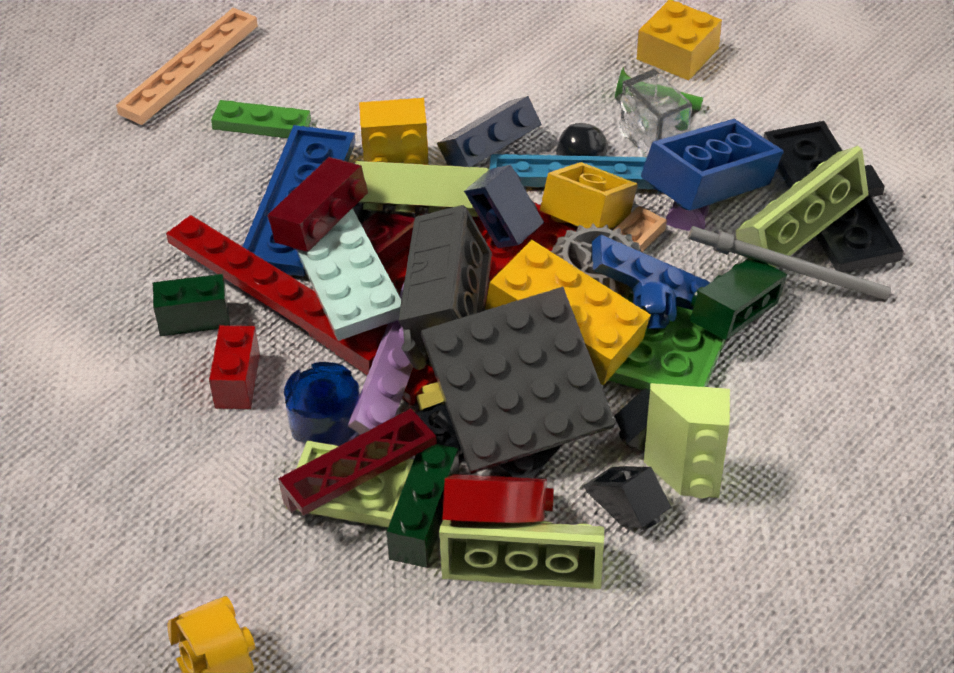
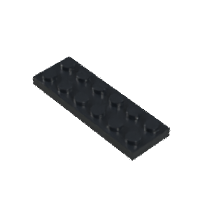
[763,121,904,273]

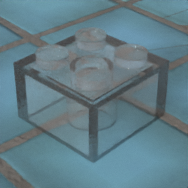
[619,69,692,157]

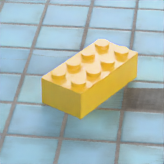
[485,240,651,385]

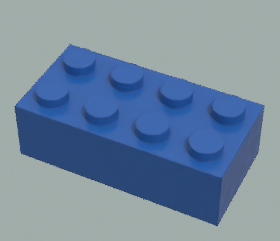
[640,118,783,211]

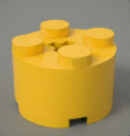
[167,596,255,673]

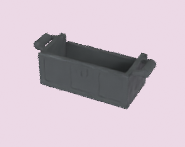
[398,205,492,370]

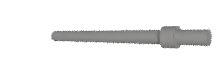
[688,226,891,300]

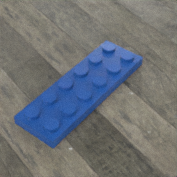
[242,125,356,277]

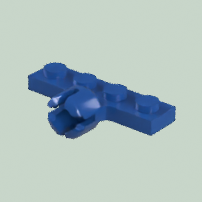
[592,234,710,330]

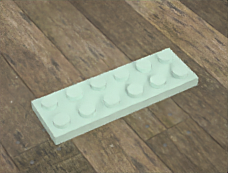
[295,208,401,341]

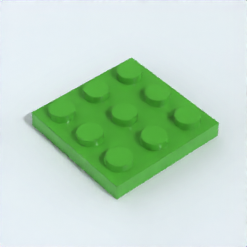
[609,293,726,390]

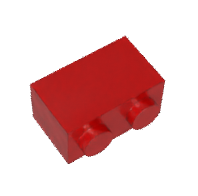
[209,325,260,409]

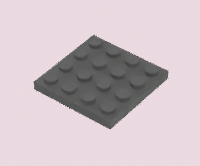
[421,287,616,475]

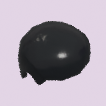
[556,123,608,156]

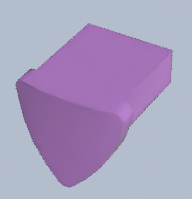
[666,201,711,231]

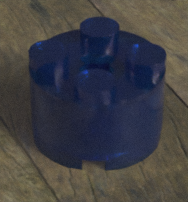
[284,362,360,446]

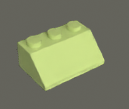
[644,383,730,498]

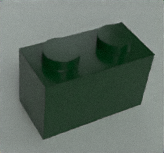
[152,274,230,336]

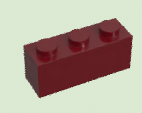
[267,157,368,252]

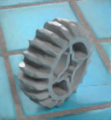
[551,223,641,299]

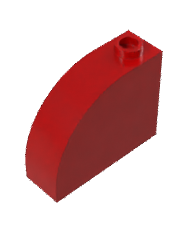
[443,474,554,523]

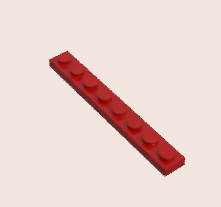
[166,215,384,370]

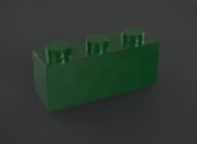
[690,258,788,340]
[386,444,459,568]

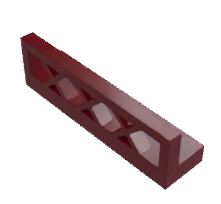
[278,408,437,516]

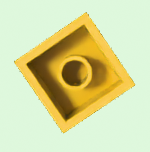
[636,0,722,81]
[359,98,429,165]
[540,162,638,229]

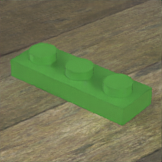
[211,100,311,138]

